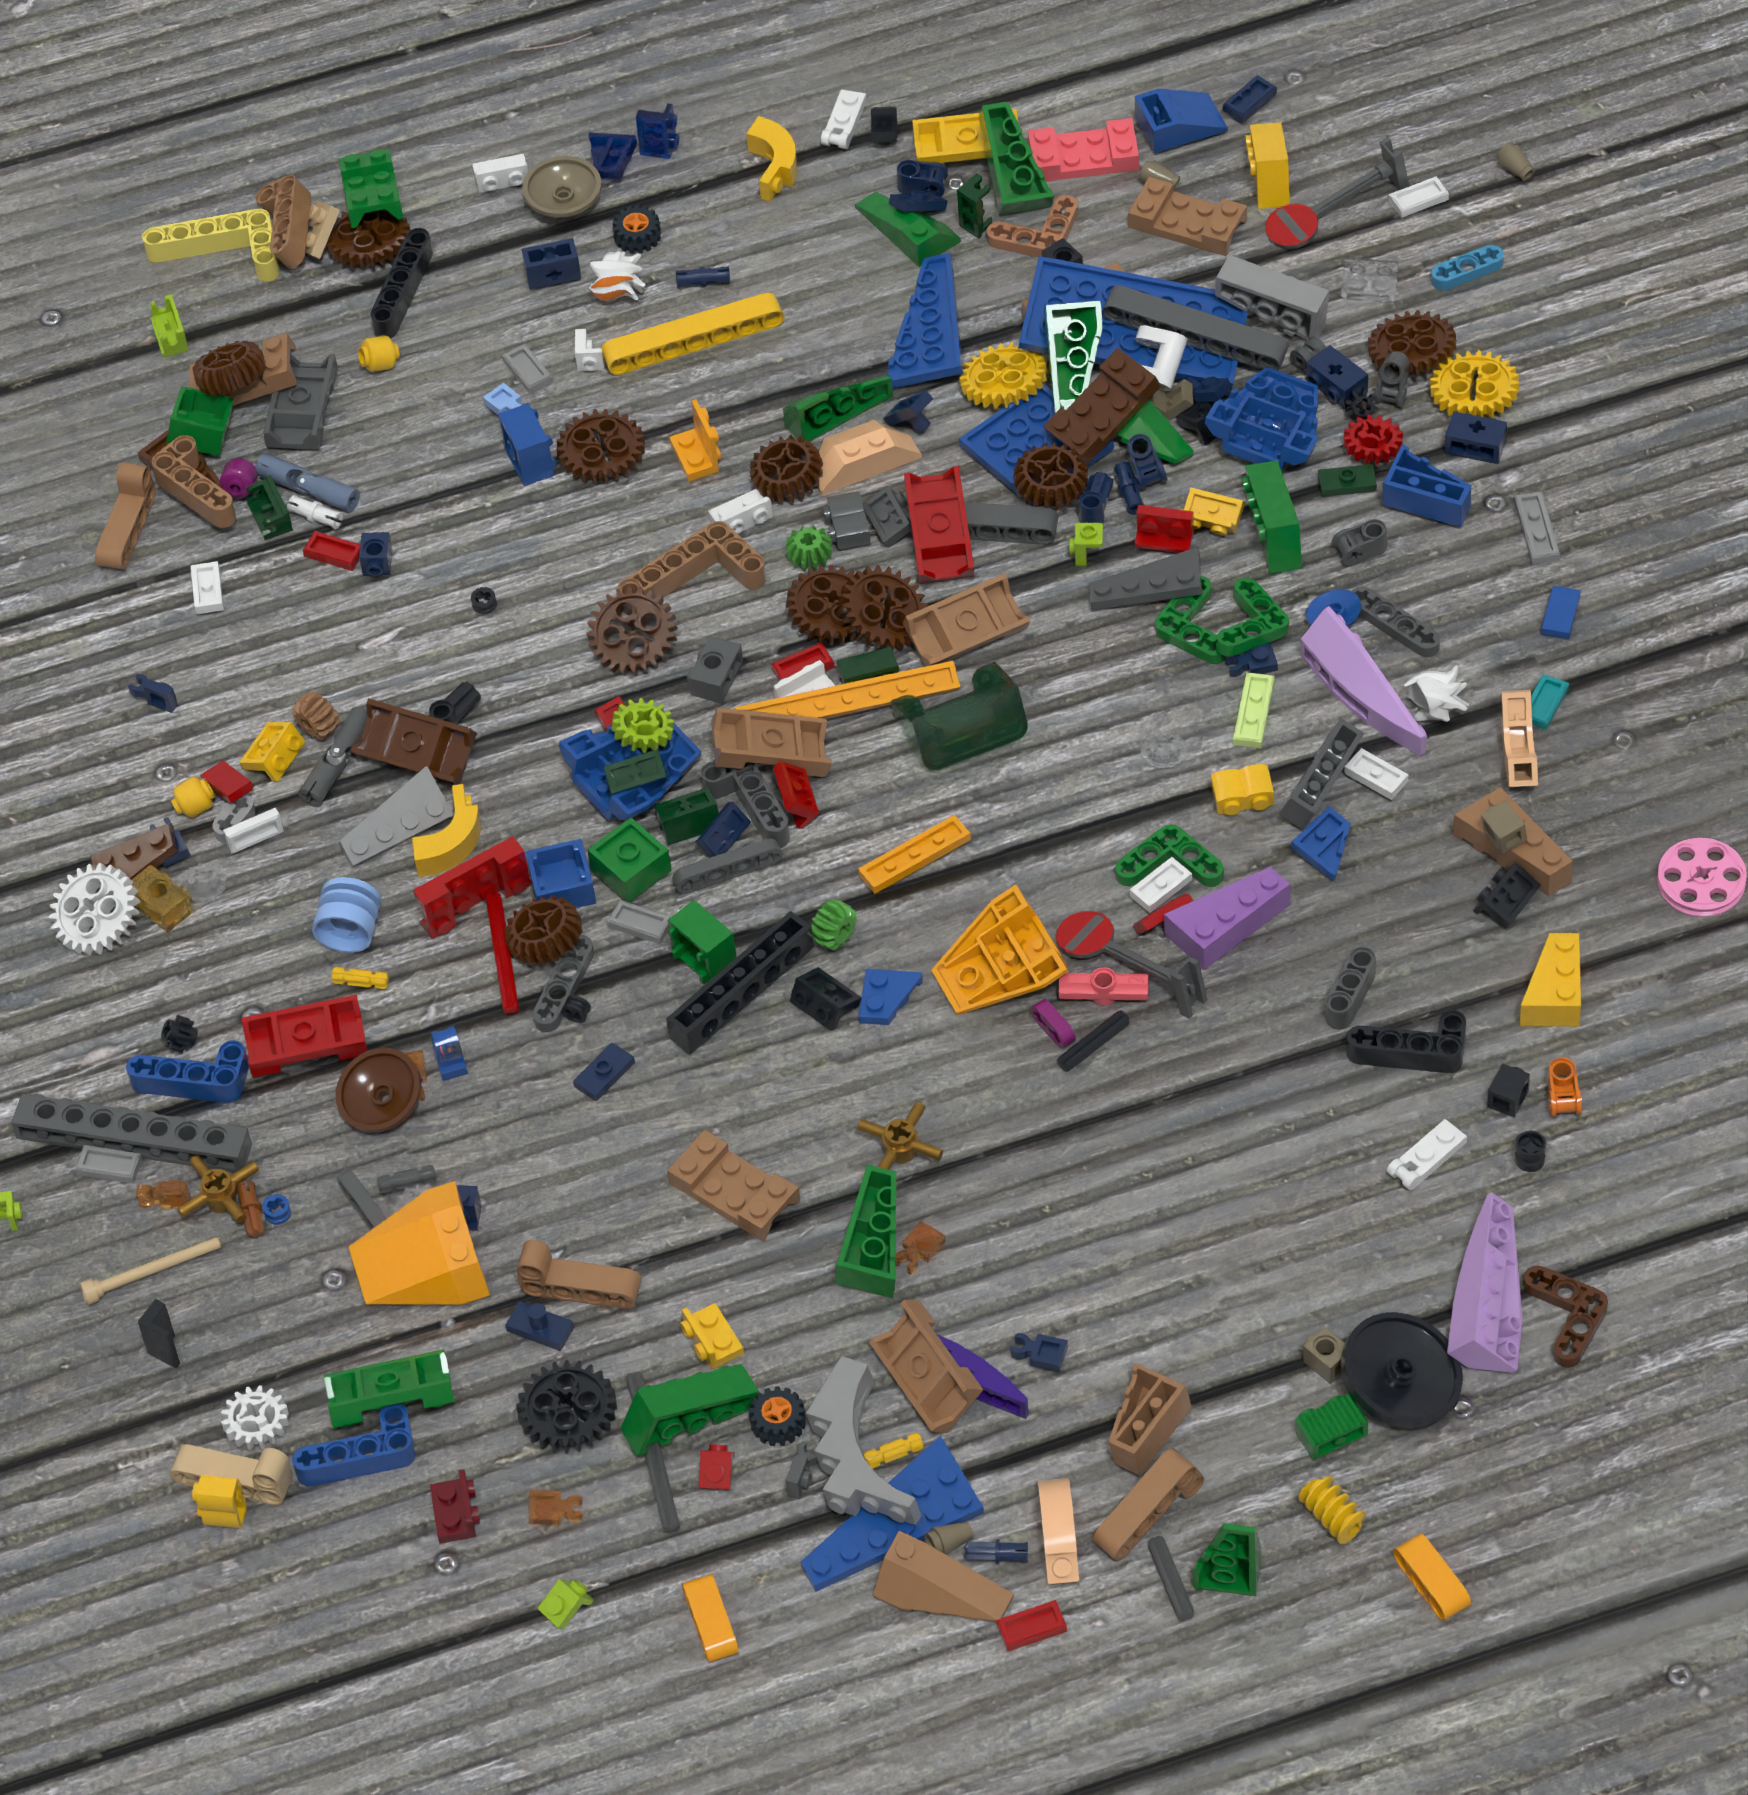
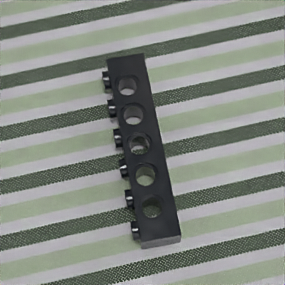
[666,911,814,1054]

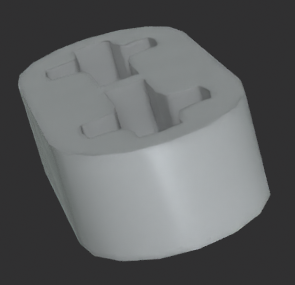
[213,794,255,843]

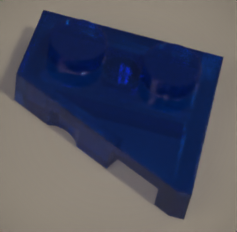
[588,132,638,180]

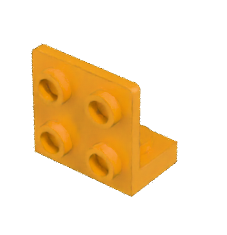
[669,399,721,482]

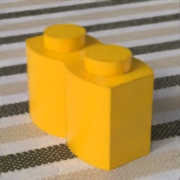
[1211,764,1275,815]
[192,1475,247,1529]

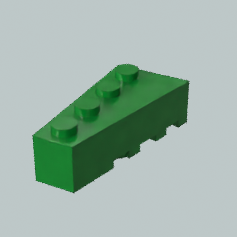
[978,102,1055,216]
[1241,460,1302,574]
[834,1164,896,1298]
[620,1363,759,1457]

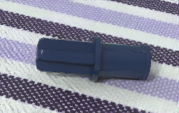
[965,1539,1028,1564]

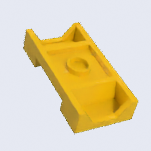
[912,109,1018,171]

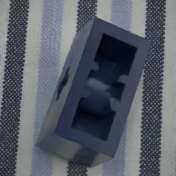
[521,238,582,289]
[1306,345,1368,409]
[1445,412,1507,464]

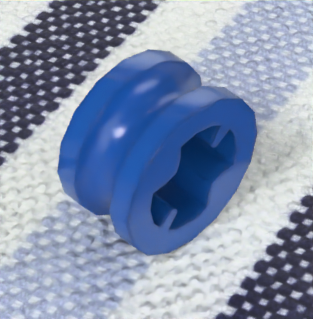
[262,1194,291,1225]

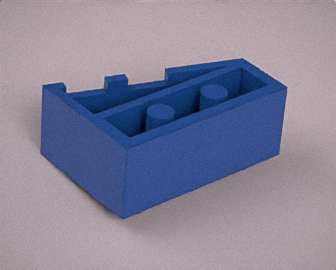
[1383,444,1471,527]

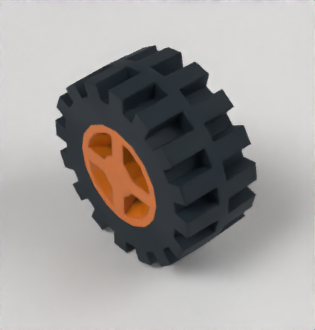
[612,205,661,254]
[749,1386,806,1446]

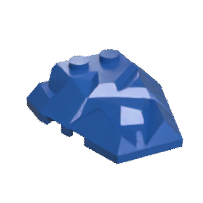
[1205,367,1318,470]
[559,723,702,820]

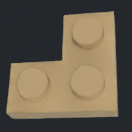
[305,200,340,259]

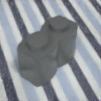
[823,491,871,550]

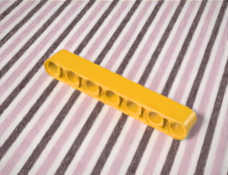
[601,292,785,375]

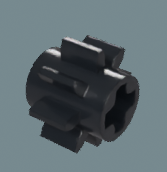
[1343,387,1379,422]
[161,1015,198,1053]

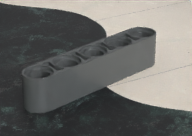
[964,502,1059,545]

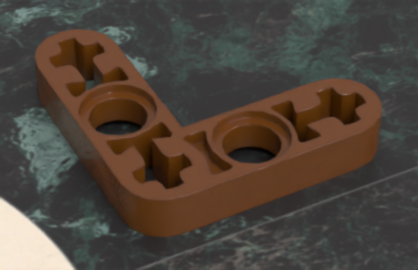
[1523,1265,1608,1368]

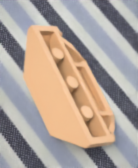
[817,420,922,495]

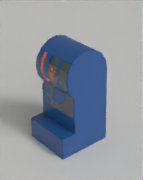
[431,1026,468,1081]

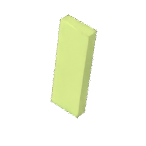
[1233,672,1275,748]

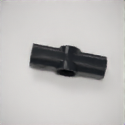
[428,681,481,724]

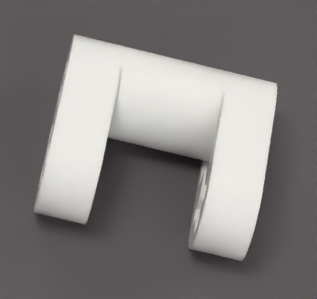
[1135,325,1187,391]

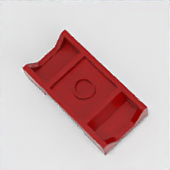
[904,466,974,584]
[413,836,531,939]
[241,994,368,1078]

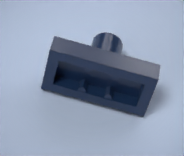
[883,391,933,433]
[505,1301,574,1352]

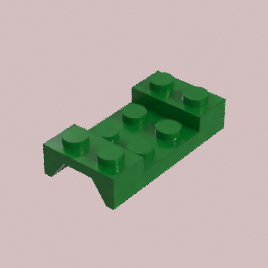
[338,149,404,228]
[324,1349,455,1428]

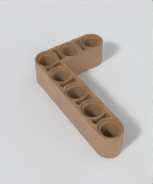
[617,521,766,615]

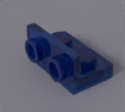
[636,103,680,159]

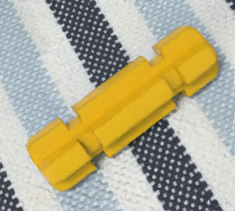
[331,967,389,989]
[863,1432,923,1469]

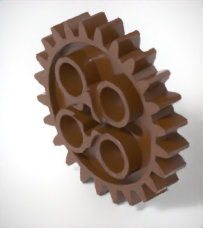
[326,209,410,269]
[1368,310,1457,377]
[556,409,645,484]
[786,565,874,645]
[839,565,928,651]
[586,586,678,676]

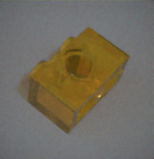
[132,865,193,933]

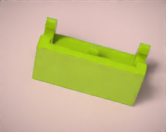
[150,294,189,358]

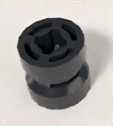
[1515,1130,1546,1172]

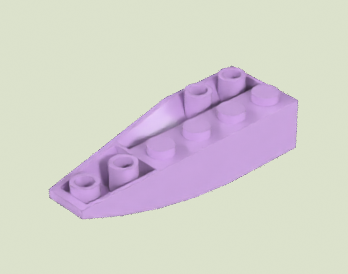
[1301,606,1427,756]
[1447,1192,1523,1373]

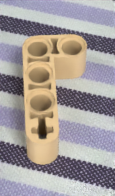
[170,1444,293,1505]

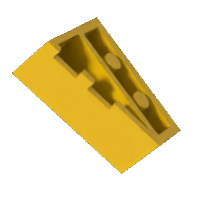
[1245,122,1290,209]
[1520,933,1581,1027]

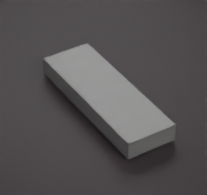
[1514,491,1560,565]

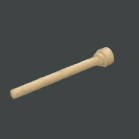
[79,1237,221,1305]

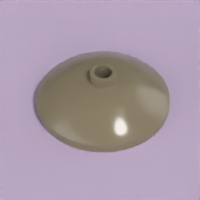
[522,156,602,218]

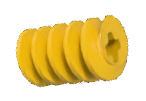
[1298,1476,1366,1544]

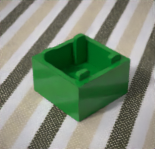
[166,386,234,456]
[587,817,672,903]
[668,900,737,983]

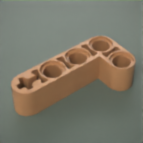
[255,175,311,269]
[152,435,236,528]
[95,462,155,570]
[517,1240,642,1309]
[1093,1448,1204,1561]

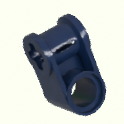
[897,160,948,196]
[1127,434,1168,490]

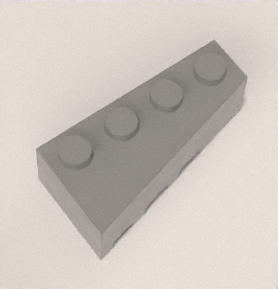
[1215,255,1329,340]

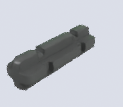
[377,1165,436,1193]

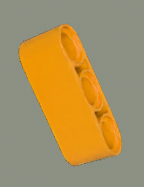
[1393,1534,1471,1621]
[682,1574,739,1663]

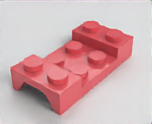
[1028,118,1140,181]

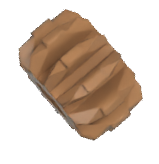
[292,691,340,740]

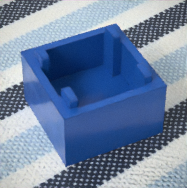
[498,403,557,487]
[525,839,596,908]

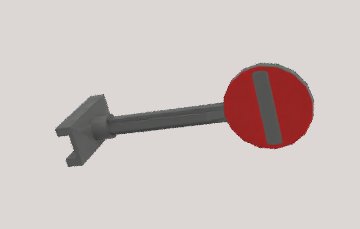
[1265,137,1409,249]
[1056,911,1208,1019]

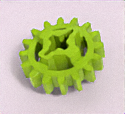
[611,698,674,753]

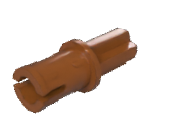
[236,1181,264,1238]

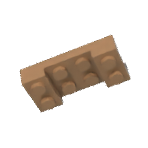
[1128,177,1247,257]
[189,333,297,405]
[903,573,1030,667]
[711,707,832,777]
[667,1129,800,1242]
[869,1299,983,1433]

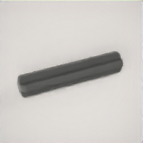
[1148,1536,1194,1621]

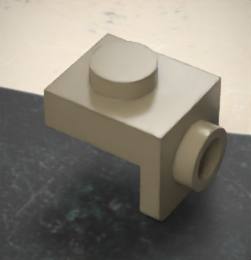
[1150,379,1193,420]

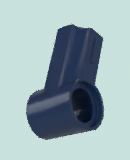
[1079,472,1114,524]

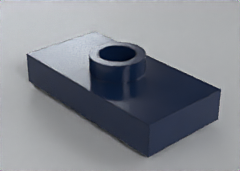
[1223,75,1277,123]
[889,190,948,213]
[695,801,751,858]
[573,1042,635,1101]

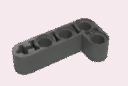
[700,760,790,848]

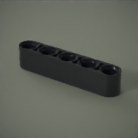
[370,228,433,339]

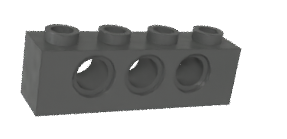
[1279,718,1365,830]

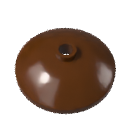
[336,1048,421,1133]

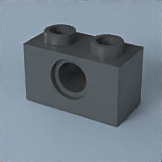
[687,636,743,704]

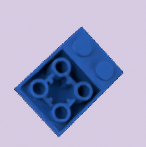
[1134,89,1228,153]

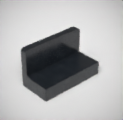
[138,1299,180,1368]

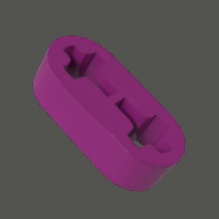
[1031,999,1076,1048]

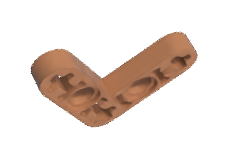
[987,195,1078,257]

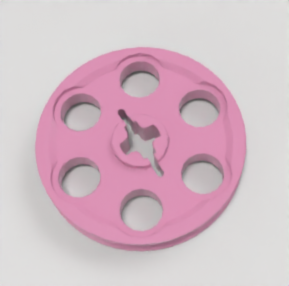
[1657,838,1747,917]

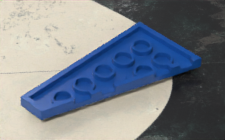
[887,253,963,388]
[801,1436,984,1592]

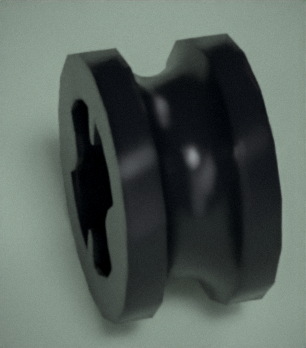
[471,587,497,614]
[561,995,591,1023]

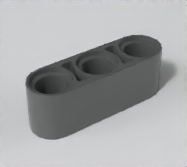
[1326,946,1376,1030]

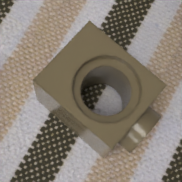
[1481,801,1527,855]
[1303,1327,1345,1384]

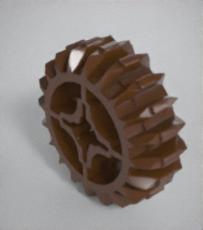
[192,340,266,396]
[750,434,823,505]
[1013,442,1088,510]
[504,895,583,967]

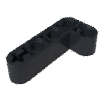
[1346,1010,1466,1073]

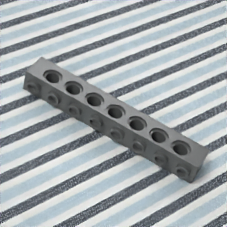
[11,1093,252,1173]

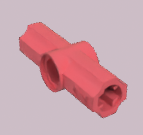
[1059,967,1149,1006]

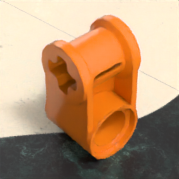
[1548,1057,1582,1117]

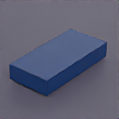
[1541,586,1581,639]

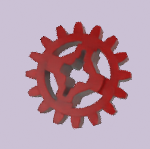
[1343,414,1403,465]

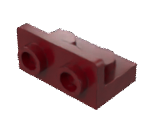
[430,1469,480,1544]

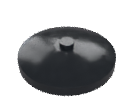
[1341,1312,1463,1429]

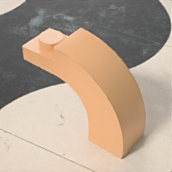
[1501,690,1538,787]
[1038,1478,1079,1584]

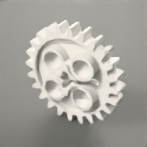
[49,863,140,956]

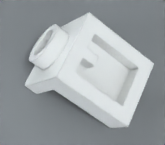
[575,329,604,371]

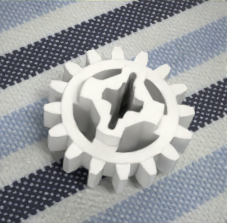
[221,1386,289,1450]

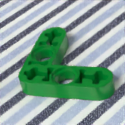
[1155,576,1225,664]
[1216,578,1289,656]
[1115,824,1224,887]

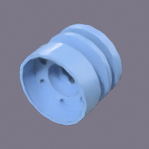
[312,877,381,953]

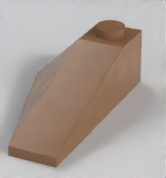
[873,1531,1014,1623]

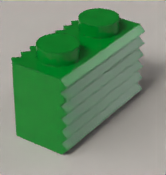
[1295,1393,1369,1460]

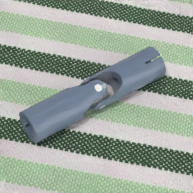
[255,453,360,512]

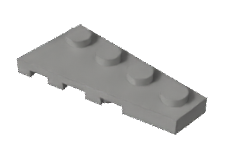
[339,766,454,868]

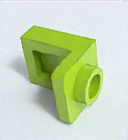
[1070,523,1103,566]
[0,1190,23,1231]
[537,1579,594,1629]

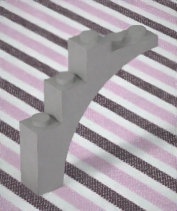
[806,1356,922,1525]

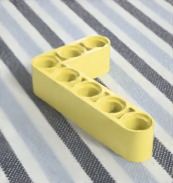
[142,209,280,282]

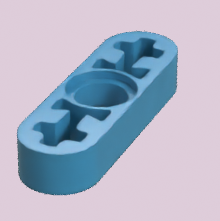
[1431,245,1504,290]

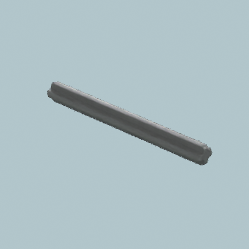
[626,1371,680,1533]

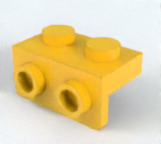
[1180,487,1245,536]

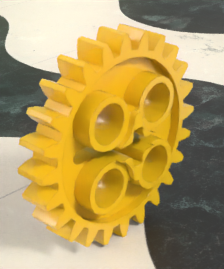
[959,342,1048,409]
[1430,350,1519,418]

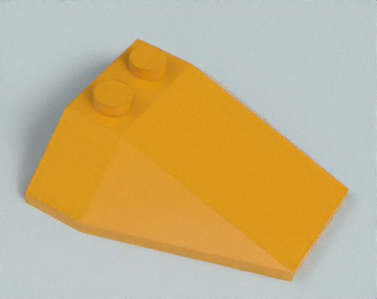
[931,884,1069,1015]
[348,1181,491,1305]

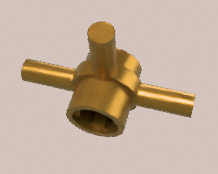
[857,1102,943,1170]
[177,1155,259,1224]

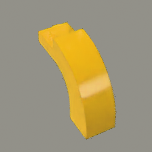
[746,116,798,202]
[412,784,481,877]

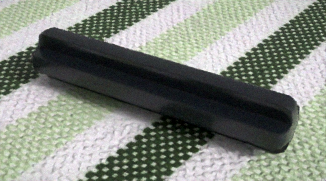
[1057,1010,1130,1072]

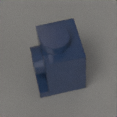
[457,1185,482,1231]

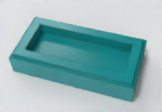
[1531,674,1569,730]

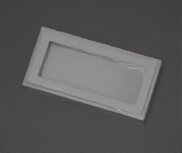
[502,344,553,394]
[607,900,671,945]
[75,1145,142,1184]

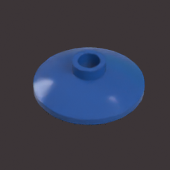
[1306,589,1362,626]

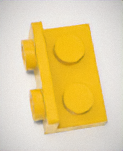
[239,722,305,782]
[680,1303,744,1370]

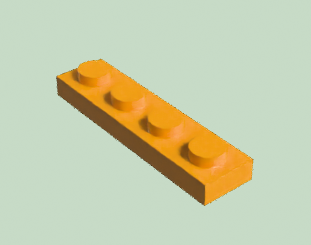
[858,814,971,894]

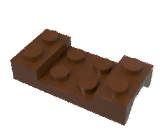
[1043,347,1161,466]
[350,698,477,785]

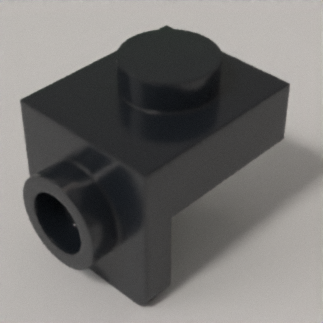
[870,106,898,145]

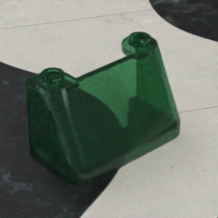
[891,662,1028,771]

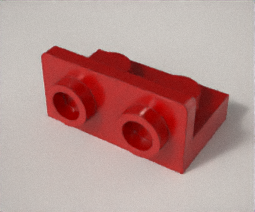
[1135,505,1194,553]
[773,761,819,829]

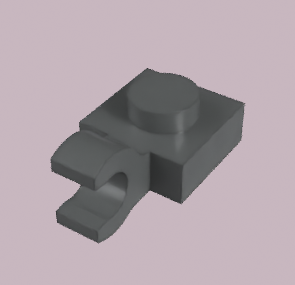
[786,1441,818,1499]

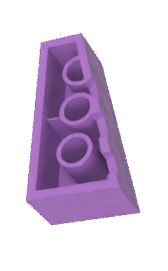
[1164,867,1290,970]

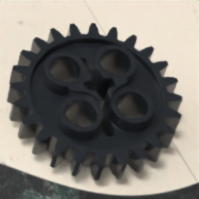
[516,1360,617,1454]

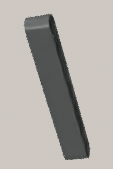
[1102,286,1289,371]

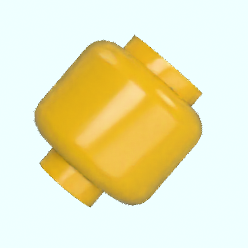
[358,335,400,373]
[171,776,215,818]

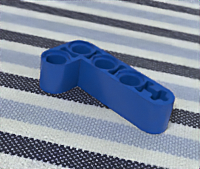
[126,1040,249,1103]
[292,1403,415,1486]

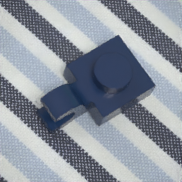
[1183,376,1231,402]
[128,674,178,713]

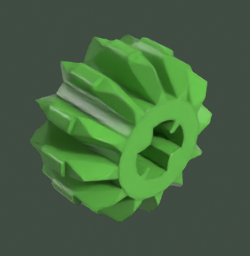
[786,524,832,572]
[811,899,858,951]

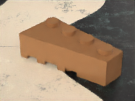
[1453,787,1573,896]

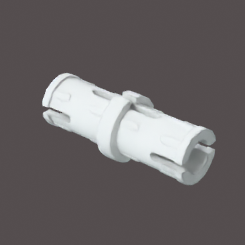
[287,495,343,529]

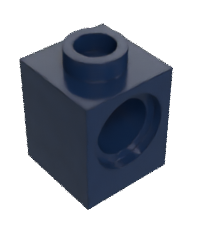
[359,532,393,576]

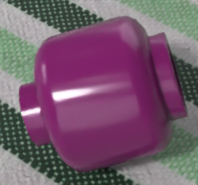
[220,458,258,499]

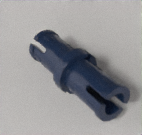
[676,266,730,288]
[1114,461,1144,515]

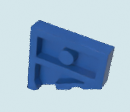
[1290,806,1351,881]
[859,969,923,1025]

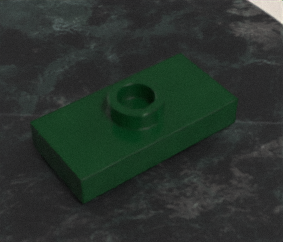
[1318,464,1377,497]

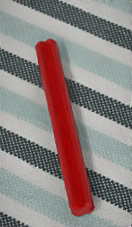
[486,892,519,1014]

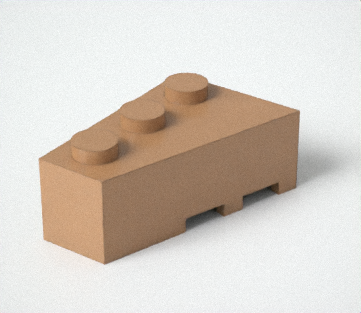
[1108,1363,1192,1476]

